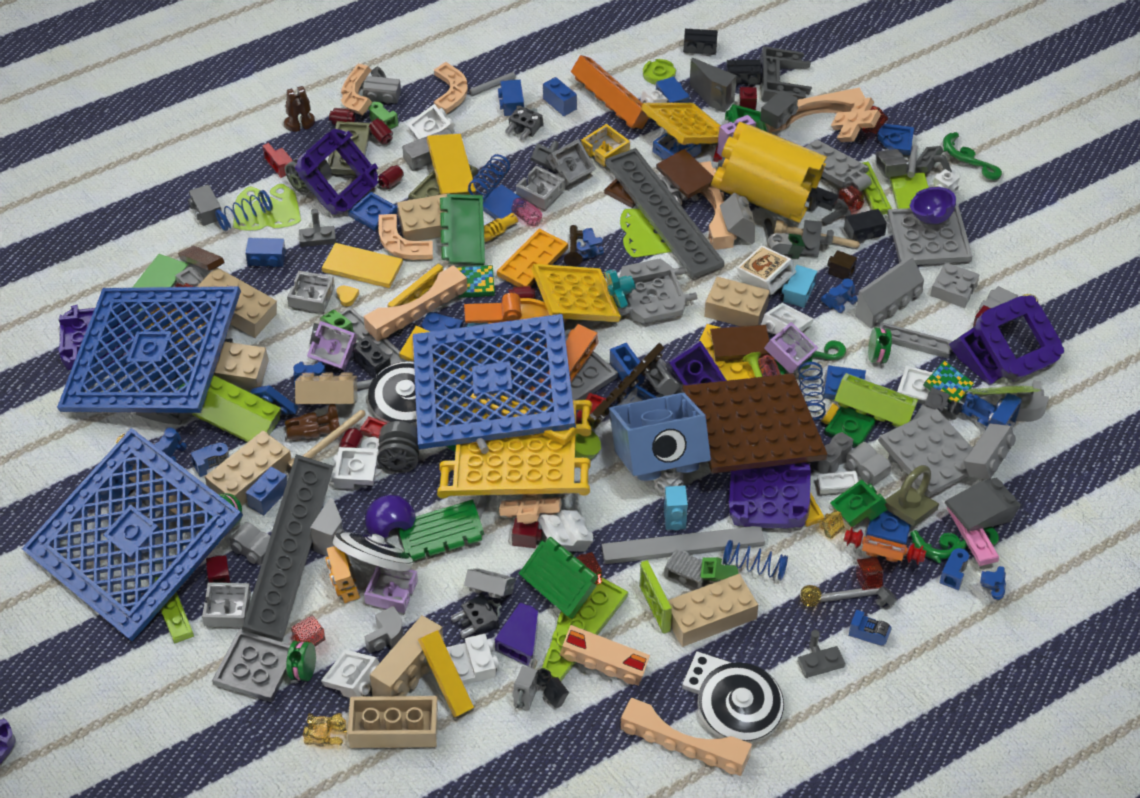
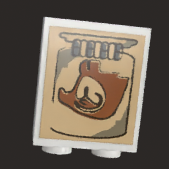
[737,245,796,295]

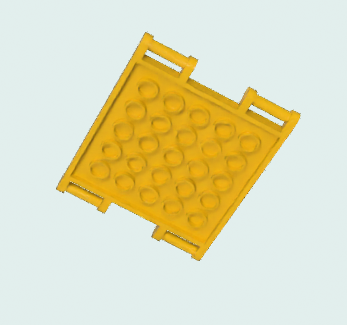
[437,400,592,499]

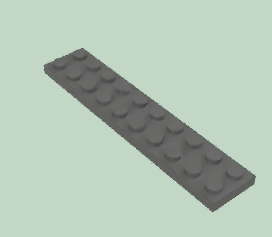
[605,148,725,279]
[242,454,334,642]

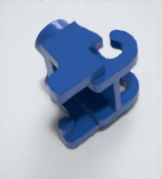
[577,228,604,260]
[821,279,858,313]
[293,361,326,387]
[962,393,996,427]
[155,428,187,462]
[980,566,1006,600]

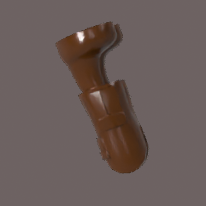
[284,86,315,132]
[285,404,340,440]

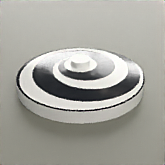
[368,361,445,427]
[333,532,413,571]
[698,662,784,744]

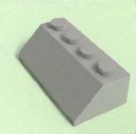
[855,256,924,328]

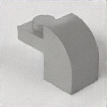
[1017,380,1049,422]
[364,606,403,653]

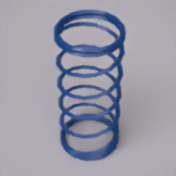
[468,154,510,200]
[215,190,273,231]
[798,362,826,420]
[722,540,788,581]

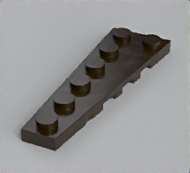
[587,343,665,429]

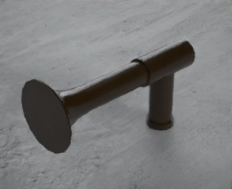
[564,225,583,267]

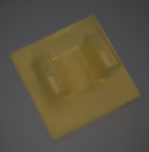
[818,510,845,539]

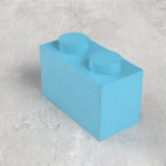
[782,265,817,308]
[664,486,688,531]

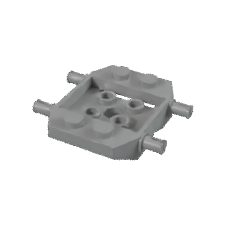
[607,258,698,323]

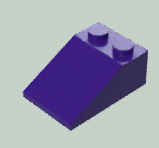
[949,326,1002,385]
[667,341,727,386]

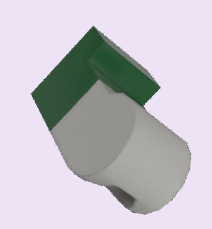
[768,233,805,259]

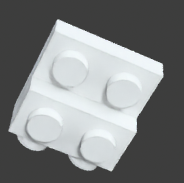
[407,104,456,139]
[761,303,813,334]
[331,447,378,489]
[538,510,593,552]
[446,634,499,685]
[321,650,379,698]

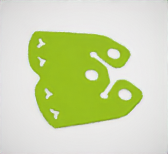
[233,184,301,231]
[620,209,672,257]
[964,386,1041,394]

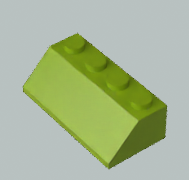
[834,373,918,427]
[192,375,281,442]

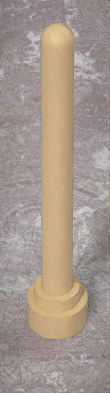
[774,220,860,248]
[287,410,366,469]

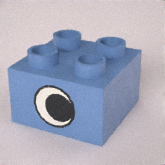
[609,392,711,481]

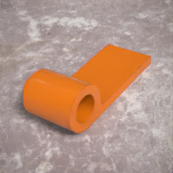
[464,293,522,323]

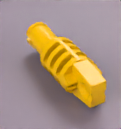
[484,213,518,242]

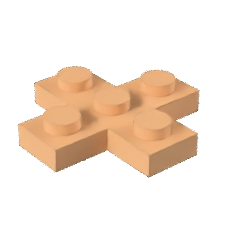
[831,98,881,142]
[499,494,562,524]

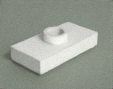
[817,471,859,494]

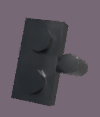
[807,187,840,211]

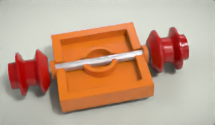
[844,527,926,565]

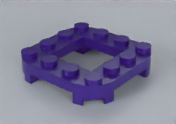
[295,128,379,215]
[974,295,1064,382]

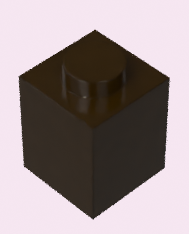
[827,250,857,280]

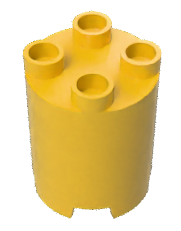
[711,122,827,223]

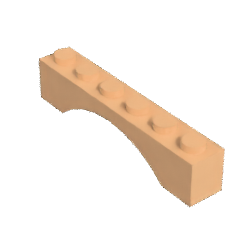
[765,87,865,133]
[700,161,737,250]
[363,265,468,341]
[620,698,752,776]

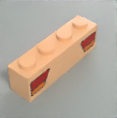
[559,625,650,686]

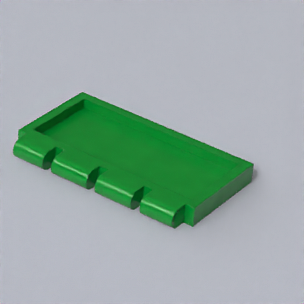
[440,194,485,265]
[398,499,485,561]
[518,537,598,619]

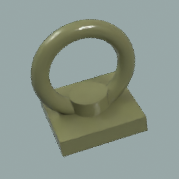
[885,465,939,526]

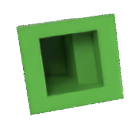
[369,102,399,129]
[320,309,354,333]
[701,557,739,582]

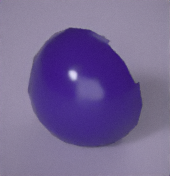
[910,187,956,225]
[365,495,416,538]

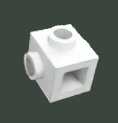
[640,90,668,103]
[933,169,960,194]
[655,468,684,494]

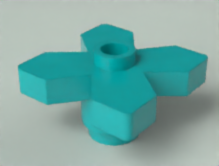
[604,269,636,308]

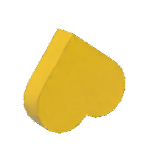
[336,285,360,307]
[821,402,839,425]

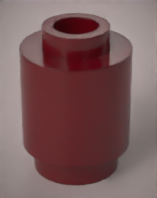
[329,108,355,125]
[369,118,393,144]
[378,165,404,189]
[509,286,536,299]
[339,428,364,448]

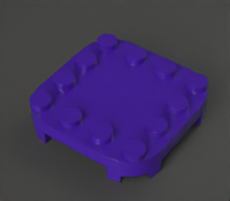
[58,304,136,370]
[729,462,811,528]

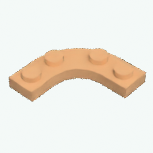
[434,62,468,114]
[341,63,372,115]
[379,214,433,260]

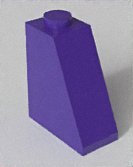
[495,602,538,666]

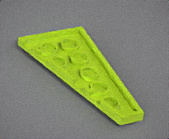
[542,574,628,681]

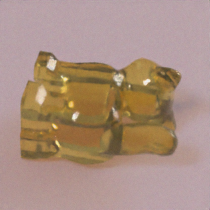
[303,713,347,747]

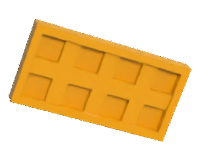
[497,228,568,287]

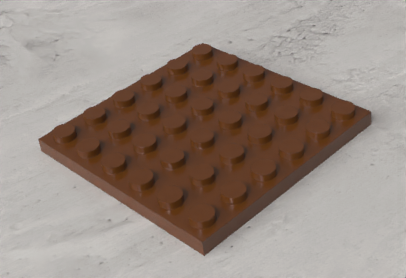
[682,373,828,473]

